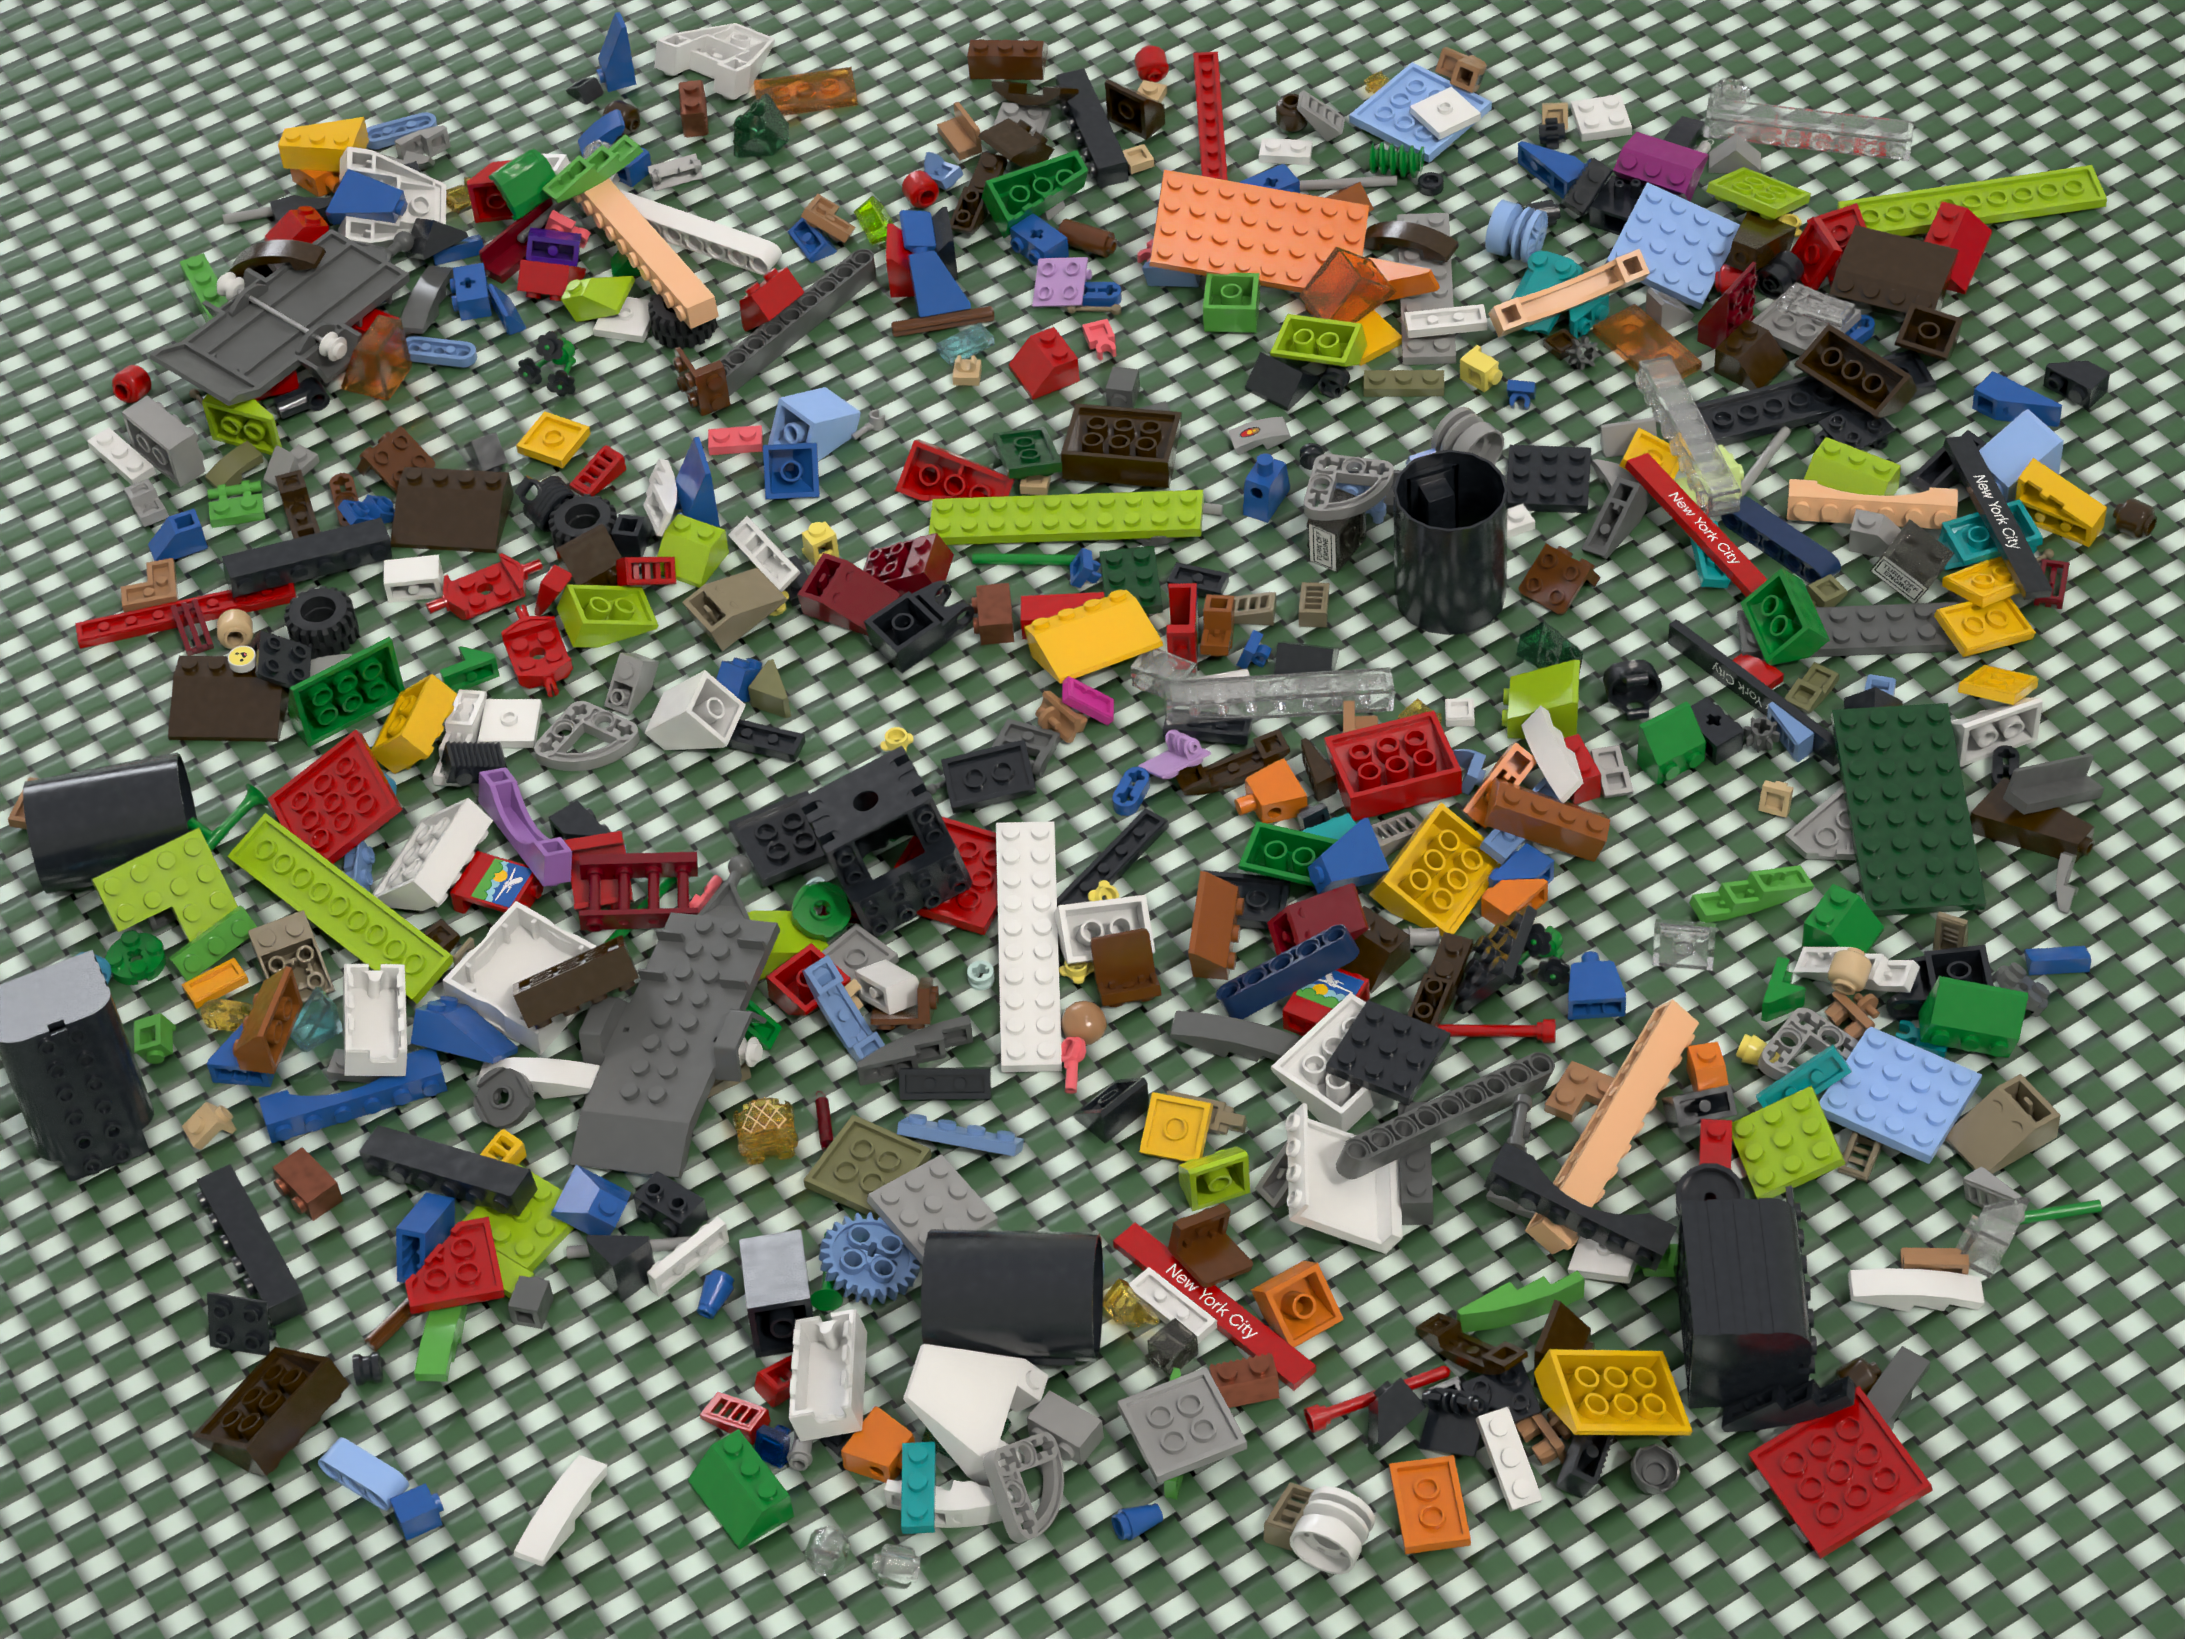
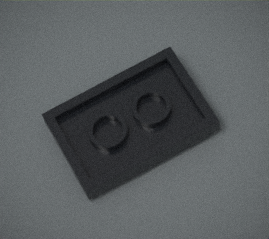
[941,739,1037,814]
[1203,870,1291,929]

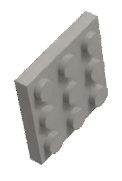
[1751,282,1861,356]
[867,1154,998,1265]
[1117,1367,1247,1484]

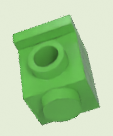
[134,1013,176,1064]

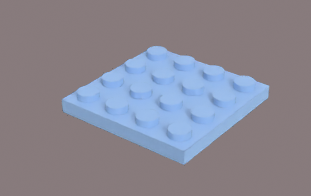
[1349,62,1492,163]
[1605,182,1740,310]
[1819,1027,1982,1164]

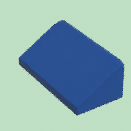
[899,210,936,252]
[788,218,837,263]
[433,234,484,266]
[488,284,526,335]
[2024,946,2091,975]

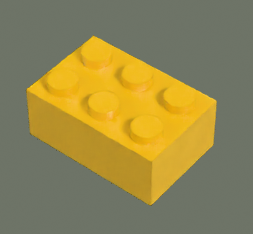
[371,674,457,774]

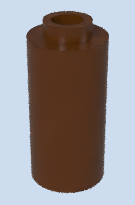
[1058,218,1117,257]

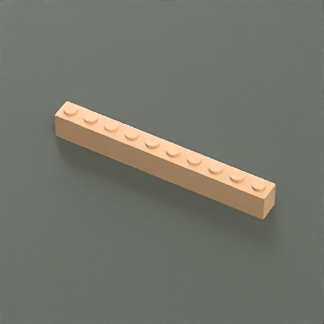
[573,178,719,329]
[1525,999,1699,1255]

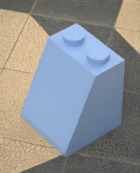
[768,387,861,461]
[1979,409,2064,503]

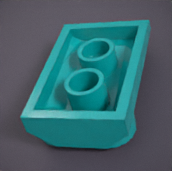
[1510,250,1584,335]
[1938,499,2043,570]

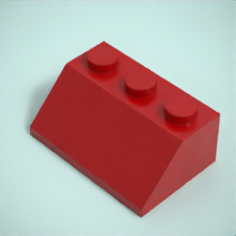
[1924,201,1992,294]

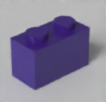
[526,227,581,267]

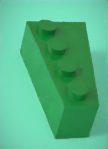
[982,150,1088,238]

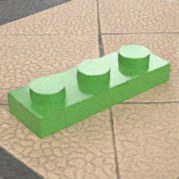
[169,905,257,982]

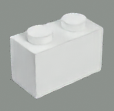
[384,555,443,603]
[855,959,919,1015]

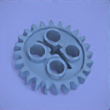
[819,1212,920,1305]

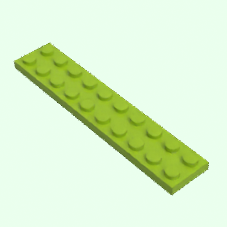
[1837,165,2107,236]
[928,490,1204,545]
[227,813,454,1004]

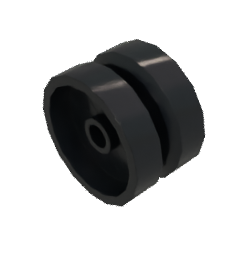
[1676,1163,1745,1220]

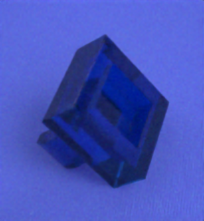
[755,1424,791,1468]

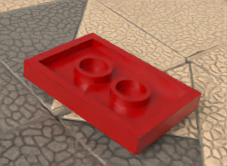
[1807,203,1867,287]

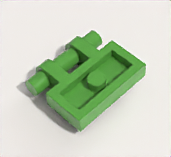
[207,480,266,528]

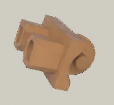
[1035,691,1088,743]
[1824,991,1880,1041]
[1515,1410,1572,1466]

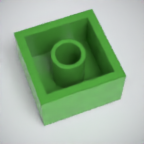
[1203,273,1260,333]

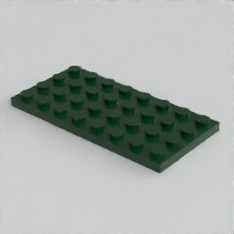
[1831,703,1986,916]

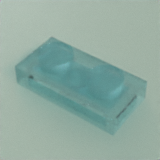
[936,322,995,366]

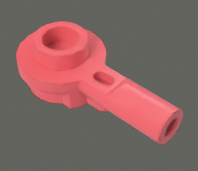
[689,875,723,914]
[1061,1037,1086,1094]

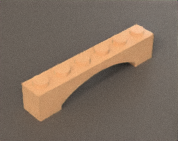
[1488,249,1650,338]
[1787,479,1958,529]

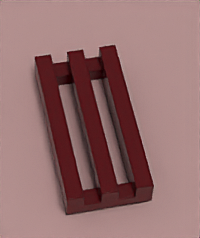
[2034,559,2070,609]
[171,598,214,656]

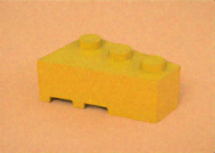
[278,117,369,172]
[2015,458,2107,547]

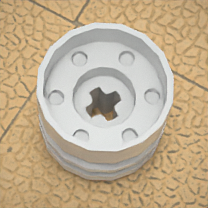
[1290,1486,1375,1575]

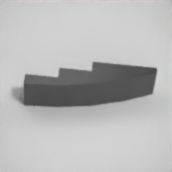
[398,266,454,334]
[1169,1011,1299,1062]
[856,1015,973,1086]
[1867,1346,1931,1430]

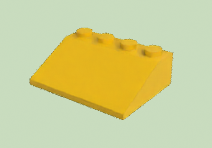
[1024,590,1163,684]
[1368,802,1502,937]
[1534,1349,1693,1435]

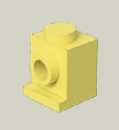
[1460,345,1503,393]
[802,522,839,567]

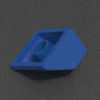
[763,443,820,499]
[551,1164,631,1235]

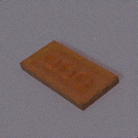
[754,67,858,119]
[1593,304,1702,391]

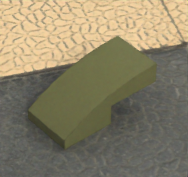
[205,441,264,488]
[1807,574,1848,607]
[1784,662,1839,714]

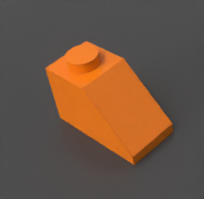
[1481,879,1548,925]
[1686,1041,1729,1091]

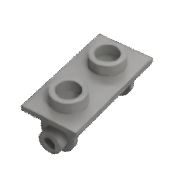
[647,153,703,191]

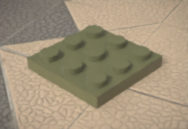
[804,1115,932,1220]

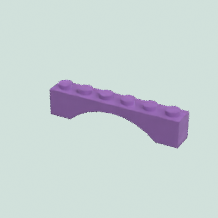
[478,767,572,886]

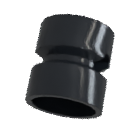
[1756,251,1805,300]

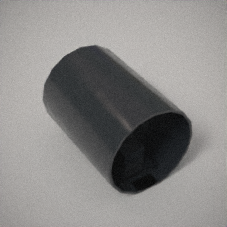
[1393,450,1508,635]
[23,752,198,894]
[921,1229,1104,1366]

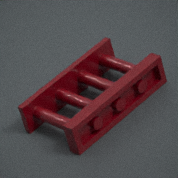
[579,852,698,932]

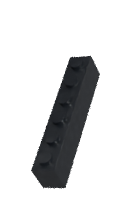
[1053,68,1129,188]
[222,518,392,598]
[359,1125,538,1216]
[196,1164,308,1327]

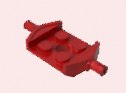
[426,553,543,620]
[501,605,573,697]

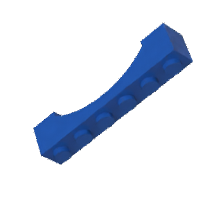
[258,1048,448,1143]

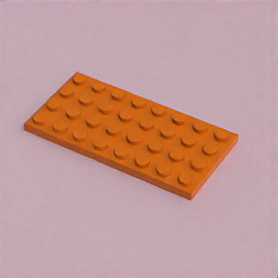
[1149,169,1369,300]

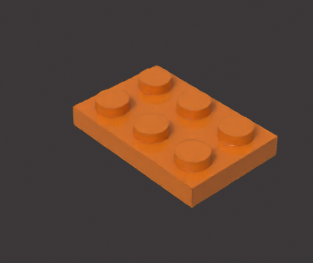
[1389,1455,1471,1554]

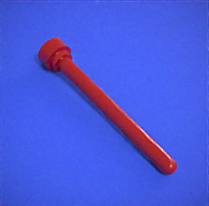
[1438,1019,1556,1043]
[1304,1366,1450,1433]

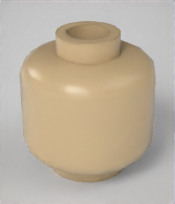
[217,609,253,650]
[1827,947,1872,995]

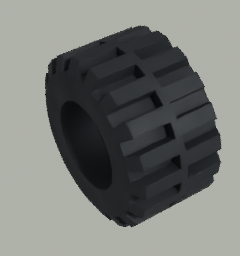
[648,294,717,349]
[549,494,617,551]
[284,586,359,659]

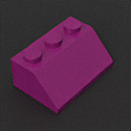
[1613,132,1709,201]

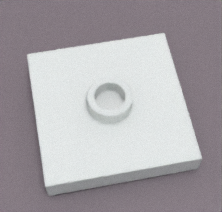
[1410,87,1481,140]
[593,297,651,343]
[478,699,543,748]
[1567,1236,1637,1284]

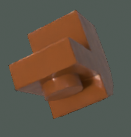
[1200,594,1235,656]

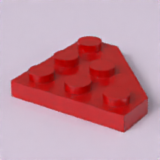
[405,1217,505,1314]

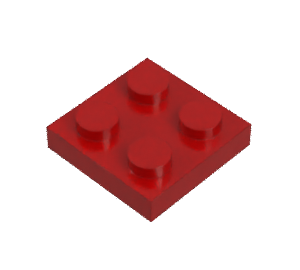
[1790,217,1843,291]

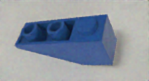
[1972,371,2062,427]

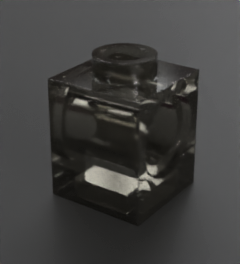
[1147,1318,1198,1377]

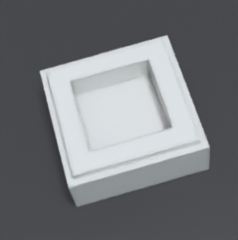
[1445,698,1475,727]

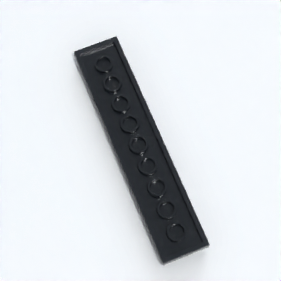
[1662,350,1936,455]

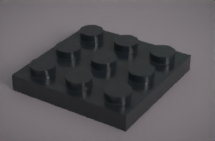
[1506,445,1591,513]
[728,791,828,887]
[1454,905,1538,1014]
[1326,1000,1450,1106]

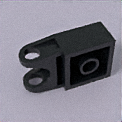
[864,580,974,673]
[1886,945,1994,1020]

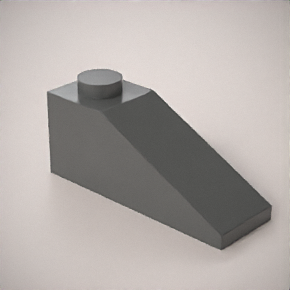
[1582,477,1652,559]

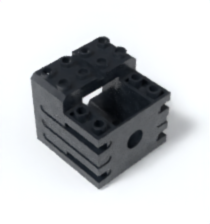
[797,746,973,937]

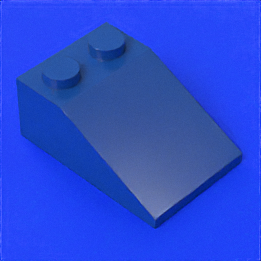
[675,437,720,528]
[411,996,518,1064]

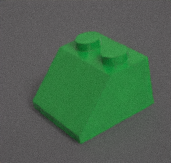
[1637,701,1706,785]
[1802,884,1884,954]

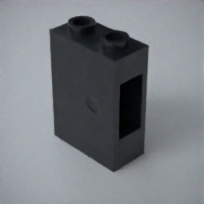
[1587,175,1678,235]

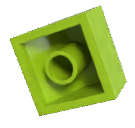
[657,514,729,588]
[1178,1147,1251,1212]

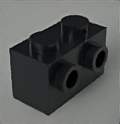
[633,1171,708,1237]

